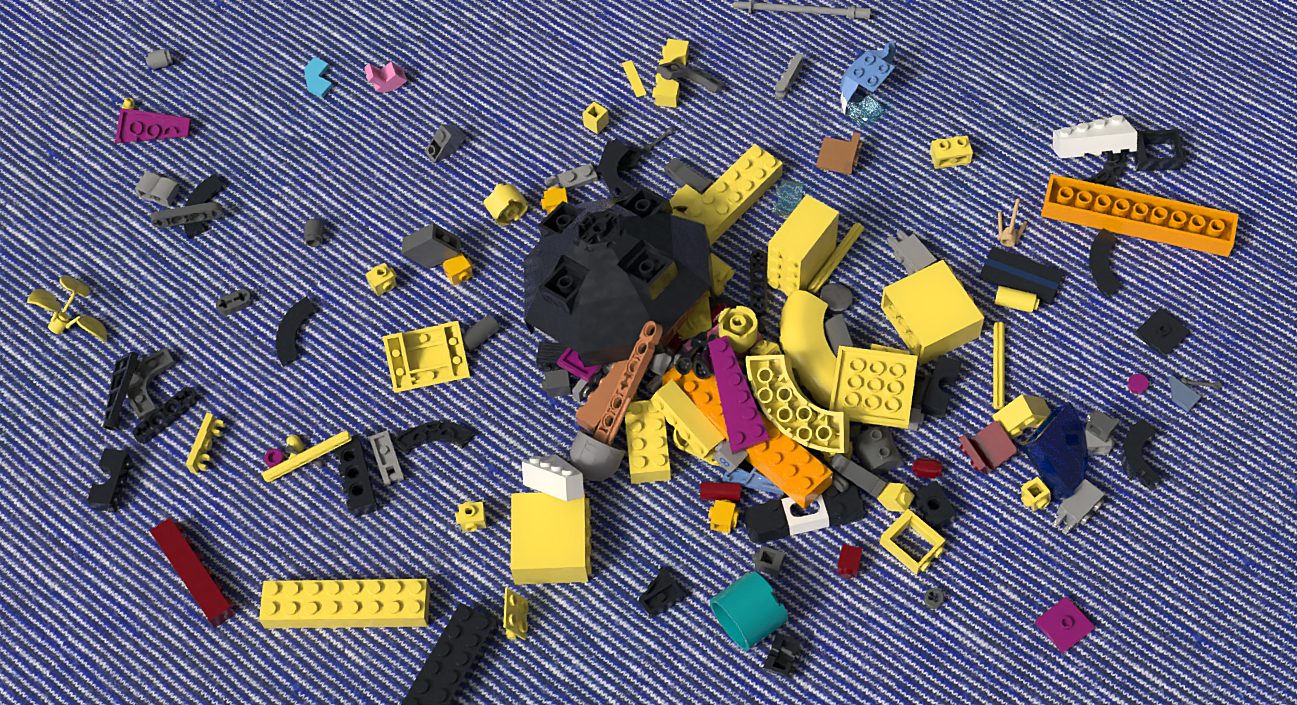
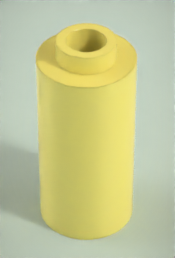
[994,286,1039,313]

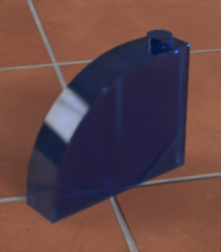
[1021,402,1088,500]

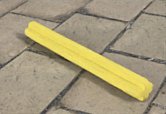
[808,223,864,294]
[993,322,1005,410]
[262,430,352,482]

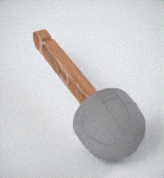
[570,321,663,481]

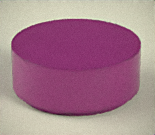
[1127,374,1149,394]
[264,449,285,468]

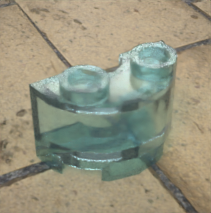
[773,180,803,217]

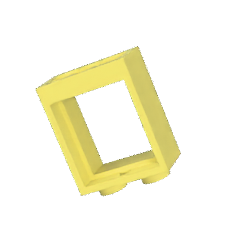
[880,509,945,575]

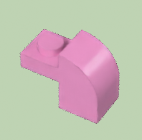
[364,62,407,92]

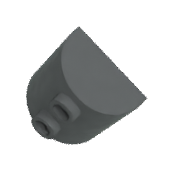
[823,314,855,358]
[852,426,904,475]

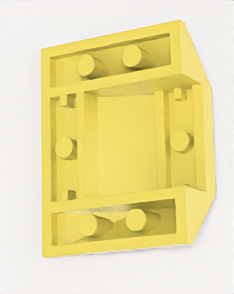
[383,321,470,393]

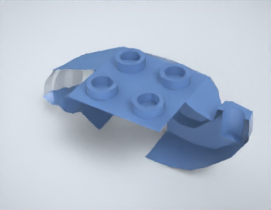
[840,40,897,115]

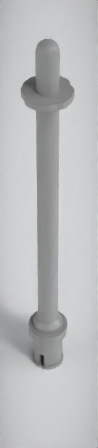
[732,0,870,20]

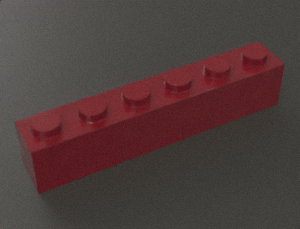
[149,517,235,628]

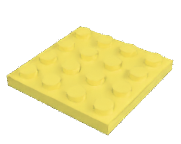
[829,346,918,429]

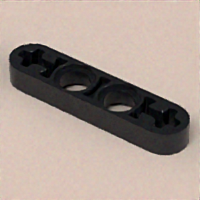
[750,250,767,317]
[133,387,198,444]

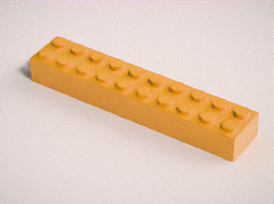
[1041,174,1239,257]
[662,358,833,509]

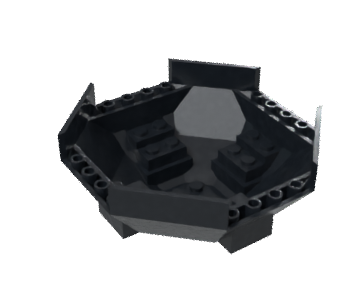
[524,185,716,368]

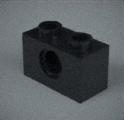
[913,481,957,531]

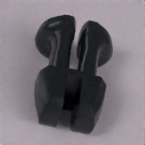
[675,331,719,380]

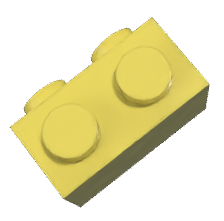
[930,135,973,169]

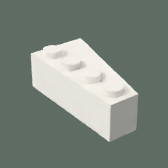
[1053,115,1137,158]
[522,454,584,501]

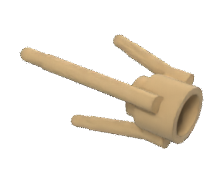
[998,199,1027,247]

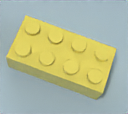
[625,400,671,484]

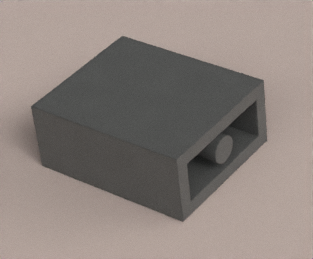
[401,223,461,269]

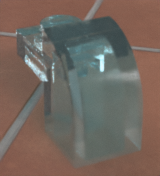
[847,95,886,128]

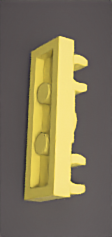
[186,413,225,474]

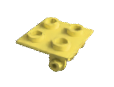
[677,296,712,341]
[504,587,529,640]

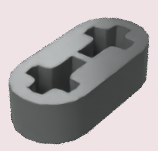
[216,289,252,316]

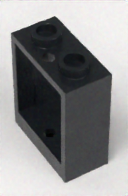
[1132,129,1186,172]

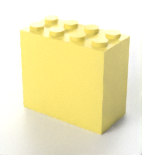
[767,194,839,297]
[881,260,984,366]
[511,491,592,585]

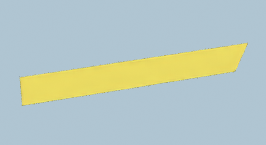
[622,60,646,97]

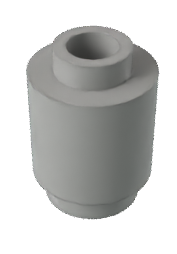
[145,49,173,70]

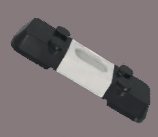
[743,483,866,544]

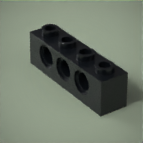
[334,434,379,518]

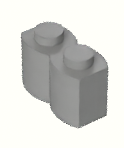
[135,172,180,207]

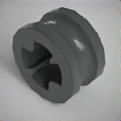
[924,588,944,609]

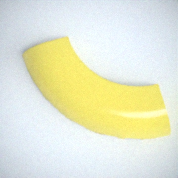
[779,290,837,408]
[746,355,850,453]

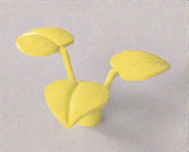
[27,275,107,343]

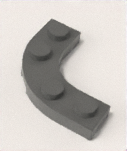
[656,62,726,93]
[127,347,176,421]

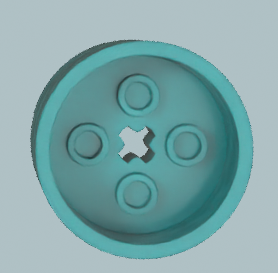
[710,571,788,651]

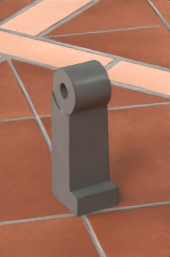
[664,158,712,195]
[828,453,887,498]

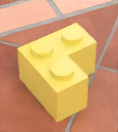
[993,394,1054,438]

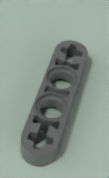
[151,202,223,228]

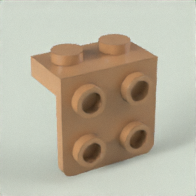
[816,132,863,175]

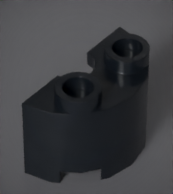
[763,633,802,679]

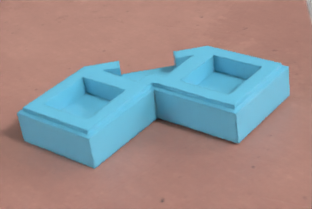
[304,57,333,99]

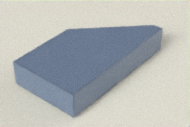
[1168,375,1201,412]

